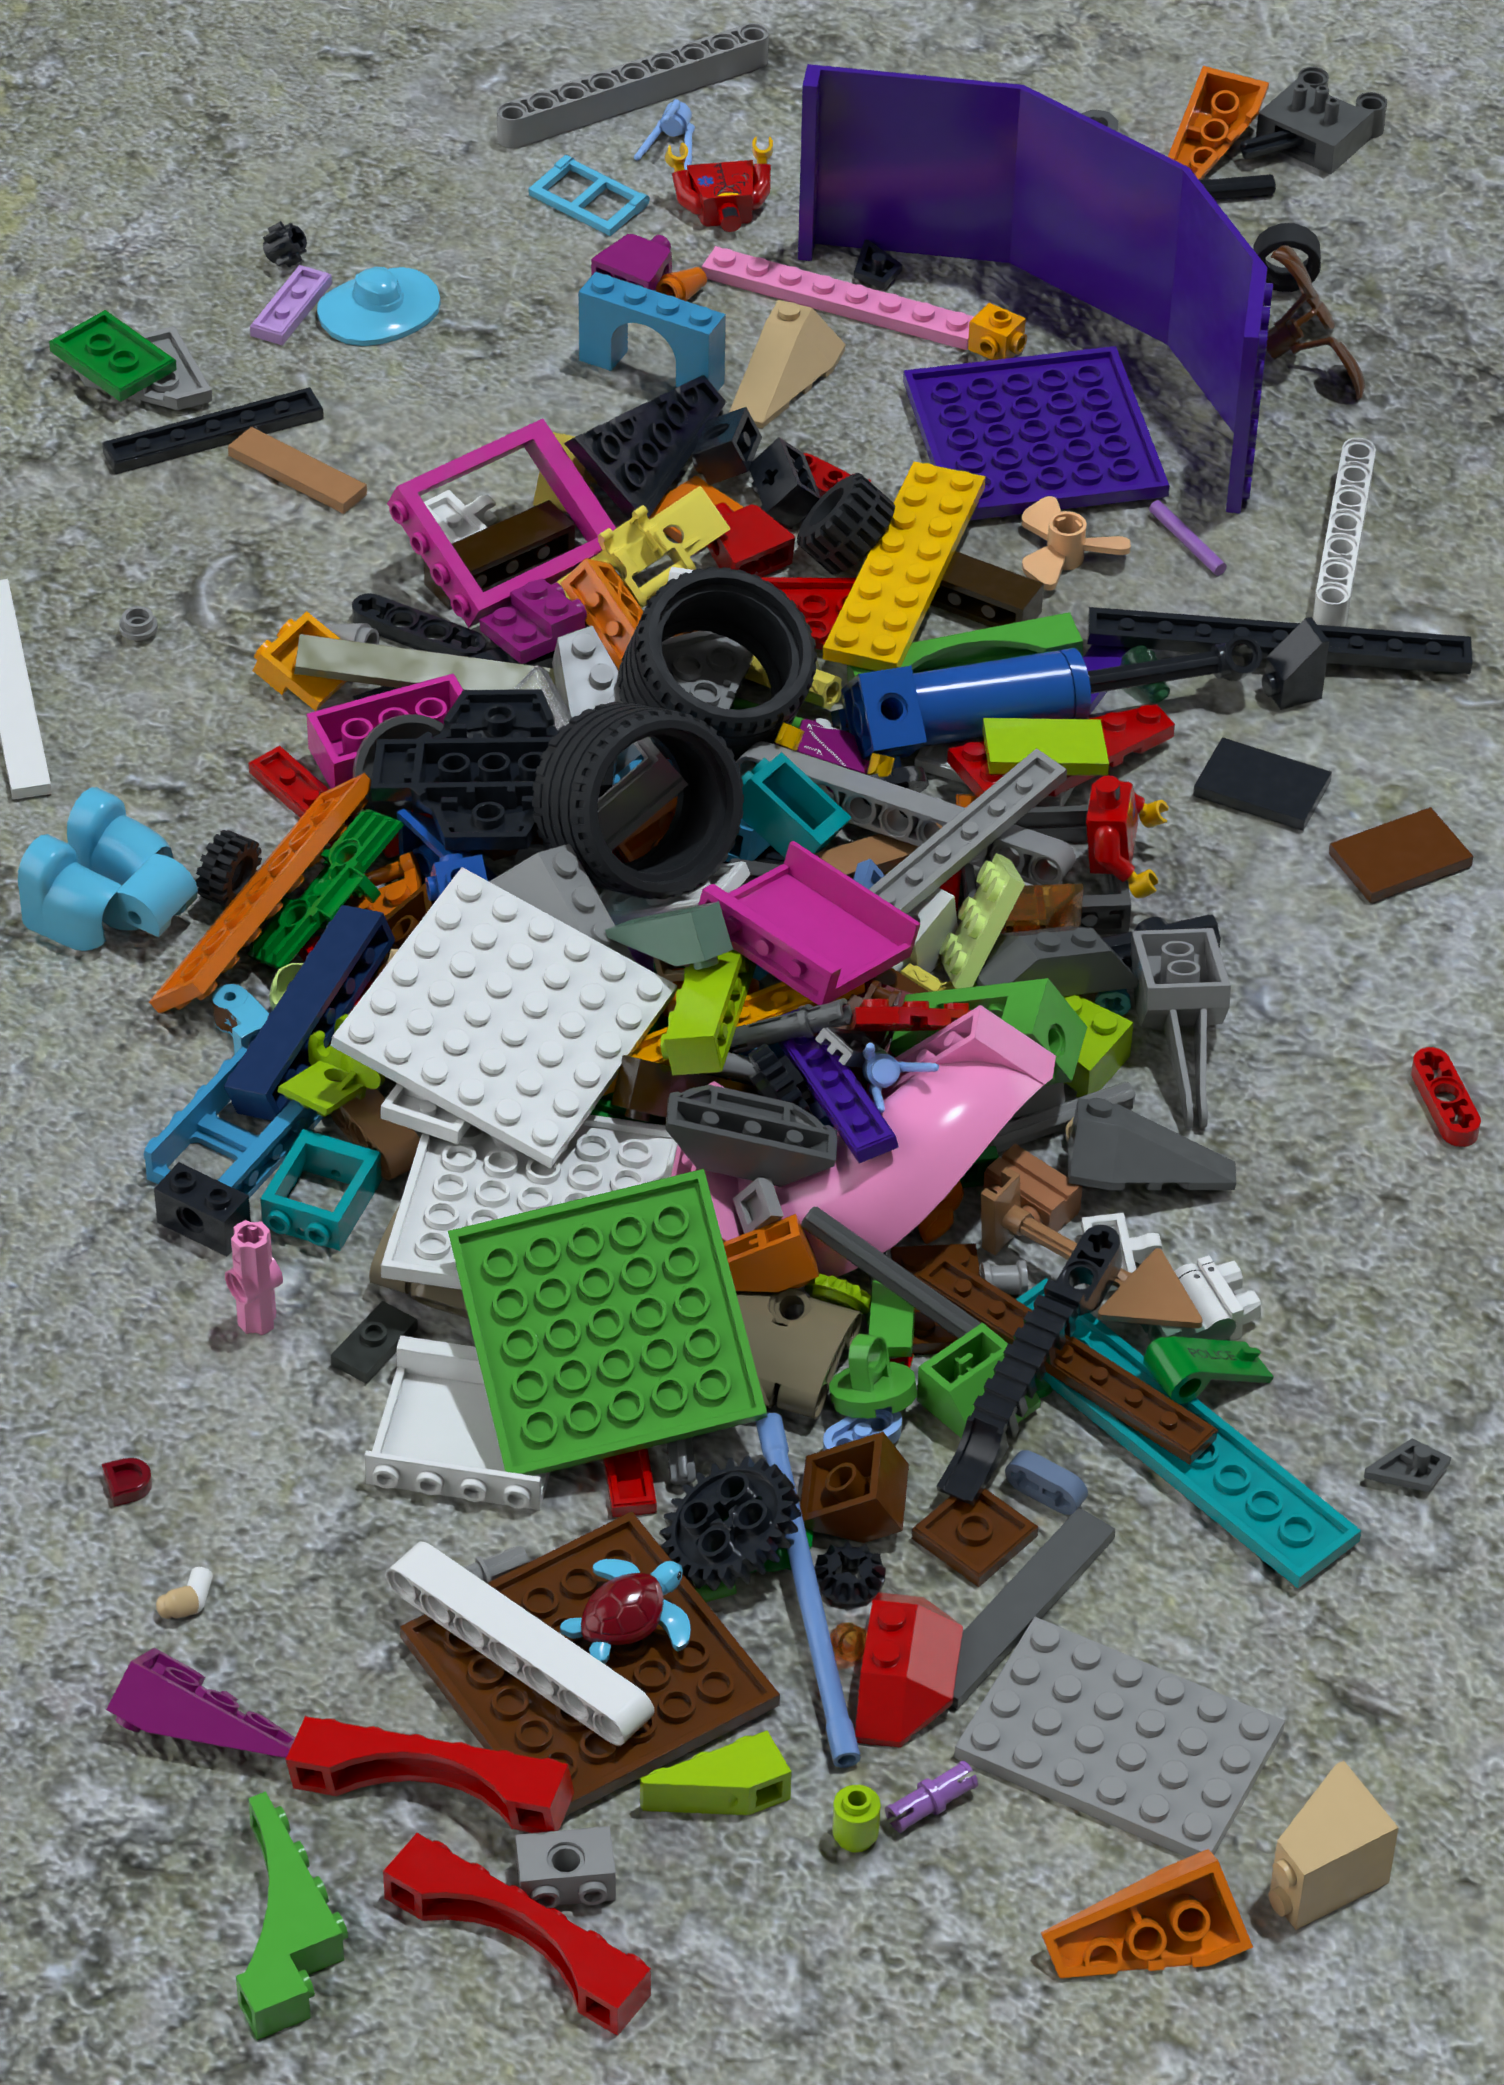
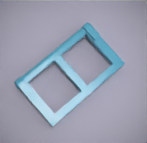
[528,155,650,236]

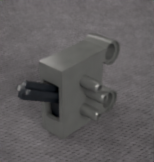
[1240,67,1387,174]

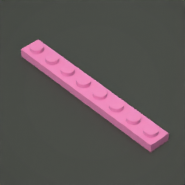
[702,246,974,350]

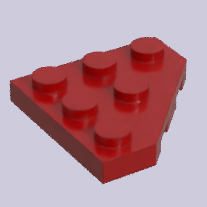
[850,999,971,1032]

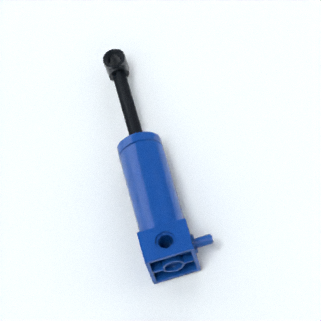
[841,636,1262,775]

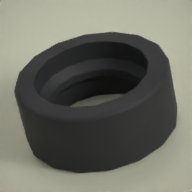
[1253,223,1321,292]

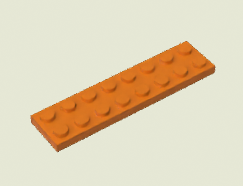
[149,773,371,1013]

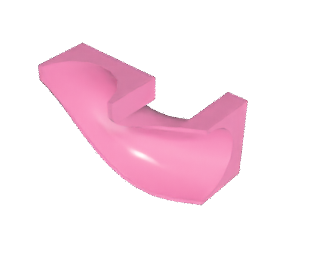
[671,1005,1056,1277]

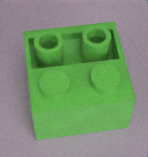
[917,1322,1041,1438]

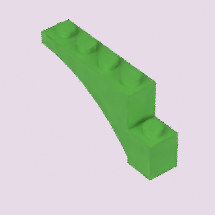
[236,1791,348,2040]

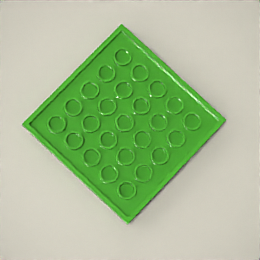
[448,1169,768,1476]

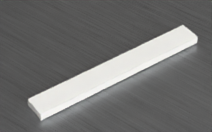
[0,579,52,800]

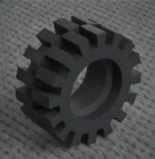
[195,830,262,907]

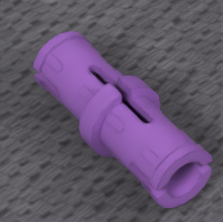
[885,1761,978,1833]

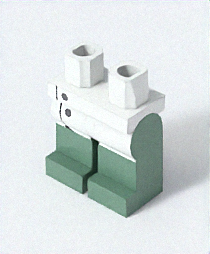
[1140,1255,1261,1342]

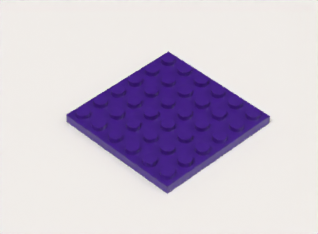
[903,346,1170,520]

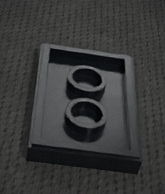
[1193,737,1332,831]

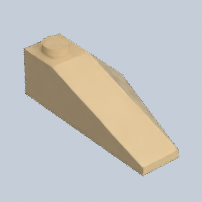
[729,300,846,429]

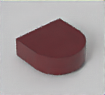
[102,1458,152,1507]

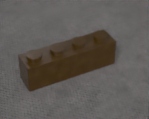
[423,500,575,610]
[930,551,1044,627]
[611,1055,758,1126]

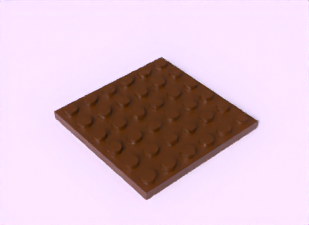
[400,1511,780,1816]

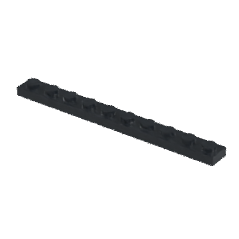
[1087,607,1473,674]

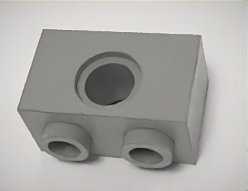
[515,1826,616,1908]

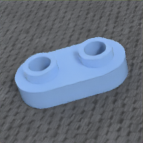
[823,1406,902,1450]

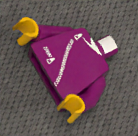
[772,718,895,793]

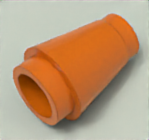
[656,267,707,301]

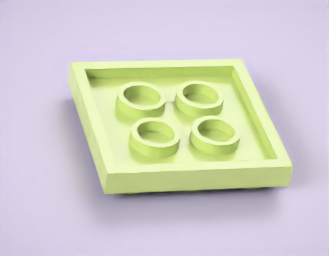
[939,853,1025,989]

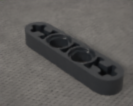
[352,593,486,657]

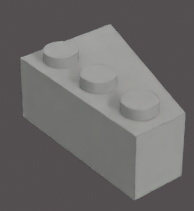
[552,626,623,726]

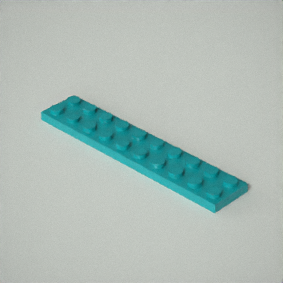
[1016,1278,1361,1588]

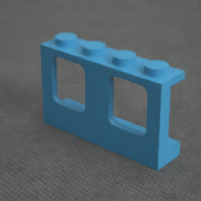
[144,1047,324,1198]

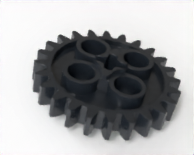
[660,1456,801,1591]

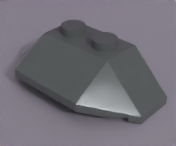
[975,926,1139,996]
[665,1085,838,1187]

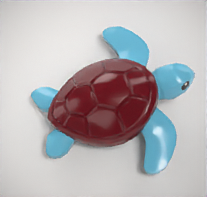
[560,1559,691,1664]

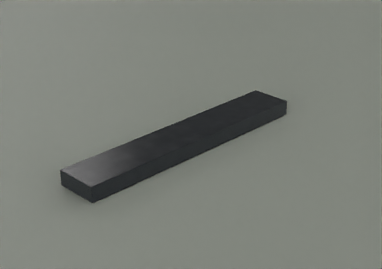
[102,387,324,474]

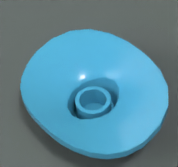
[317,267,441,346]

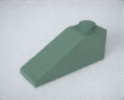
[605,901,733,970]

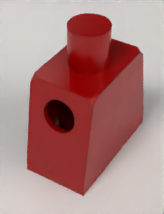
[708,502,795,577]

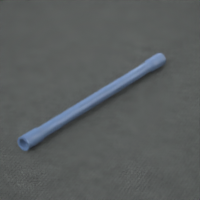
[756,1413,861,1768]

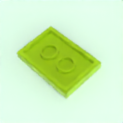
[982,718,1109,776]

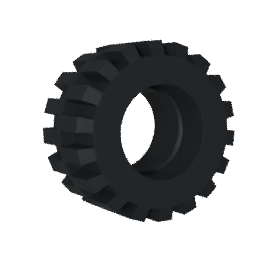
[797,473,895,575]

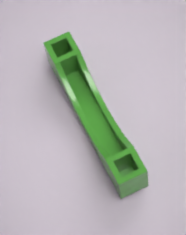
[847,612,1083,683]

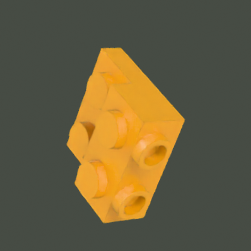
[252,611,347,711]

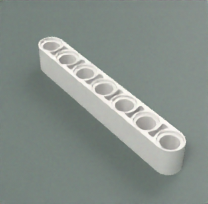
[1313,438,1376,627]
[385,1541,655,1746]

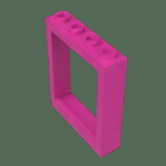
[387,418,616,628]

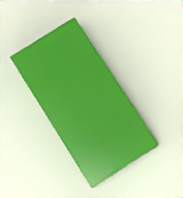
[869,1280,916,1357]

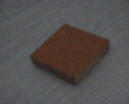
[911,1488,1038,1588]

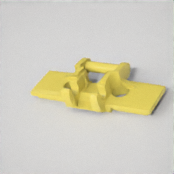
[557,486,730,609]

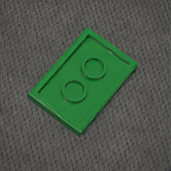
[49,310,177,402]

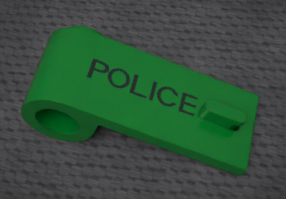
[1143,1336,1274,1404]

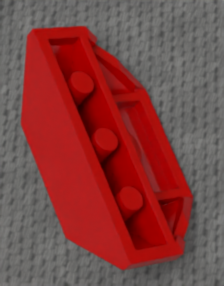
[855,1592,963,1748]

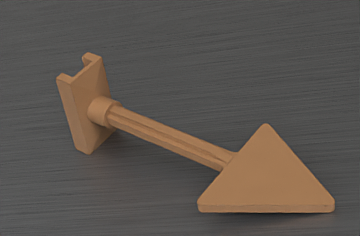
[981,1167,1203,1328]

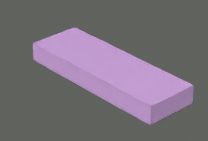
[250,265,332,346]

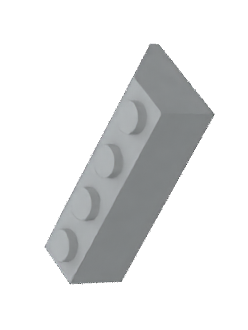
[489,844,635,962]

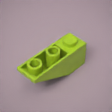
[640,1730,792,1815]

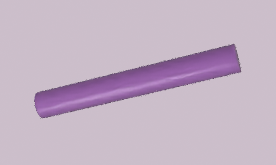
[1149,500,1227,576]

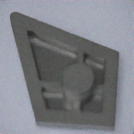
[1364,1438,1451,1492]

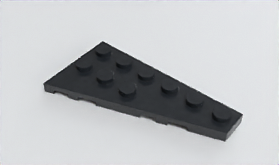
[564,375,726,520]

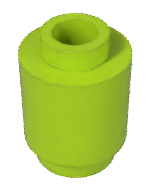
[832,1785,881,1853]

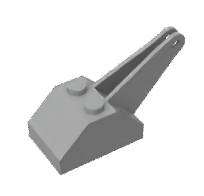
[1131,928,1231,1128]

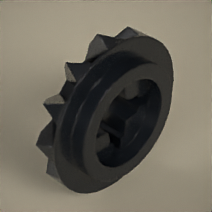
[814,1540,886,1604]

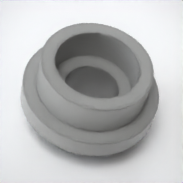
[119,606,158,641]

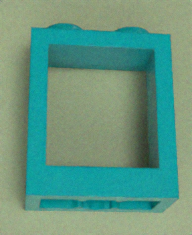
[741,752,852,858]
[260,1129,382,1251]

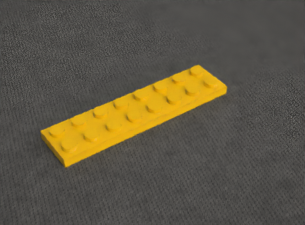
[823,461,985,671]

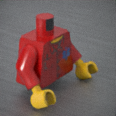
[665,136,773,232]
[1086,775,1169,898]

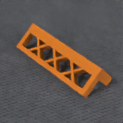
[560,558,644,670]

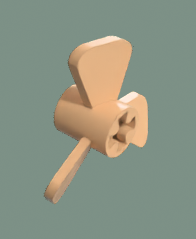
[1022,496,1131,591]

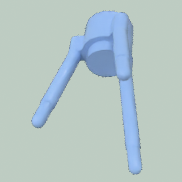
[634,99,695,170]
[862,1043,939,1113]

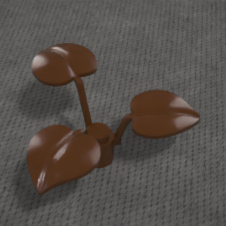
[1266,245,1365,401]

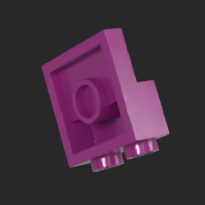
[479,578,587,664]

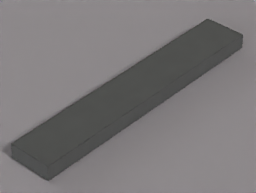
[951,1507,1116,1709]

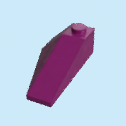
[106,1648,295,1758]

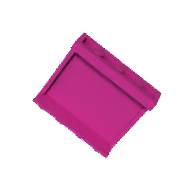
[698,841,921,1005]

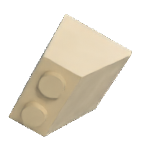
[1268,1760,1399,1930]

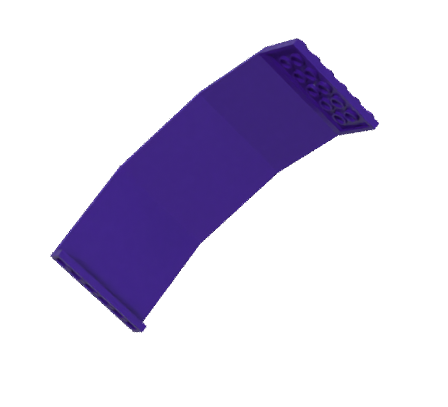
[798,64,1273,514]

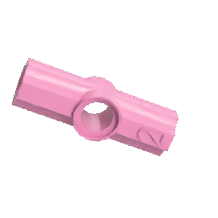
[225,1220,283,1335]

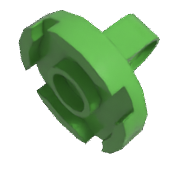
[829,1334,917,1419]

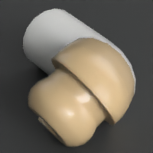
[156,1567,213,1619]

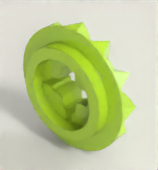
[804,1274,871,1314]

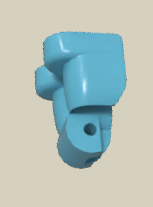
[18,787,198,951]

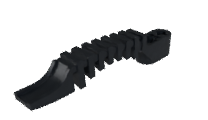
[936,1225,1122,1506]

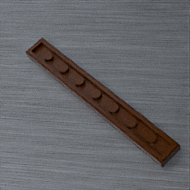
[917,1253,1218,1465]

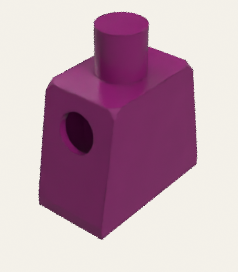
[591,234,672,291]

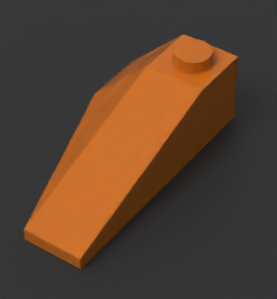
[1168,66,1269,180]
[1040,1849,1253,1978]

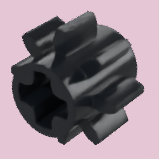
[263,221,307,267]

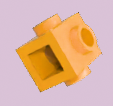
[968,303,1027,360]

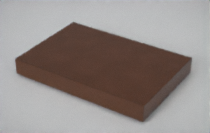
[1329,807,1473,903]

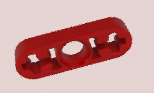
[1411,1047,1481,1147]

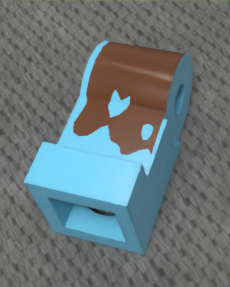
[212,984,269,1054]

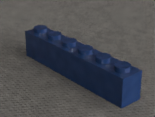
[224,905,395,1121]

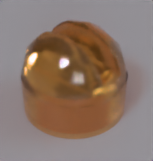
[830,1622,867,1662]

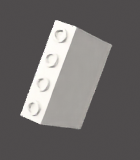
[364,1336,550,1510]

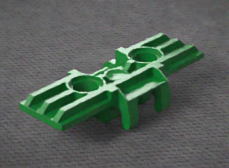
[246,809,404,969]

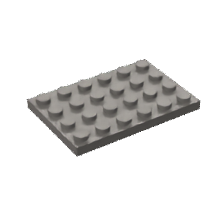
[954,1617,1285,1857]

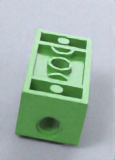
[889,978,1087,1086]

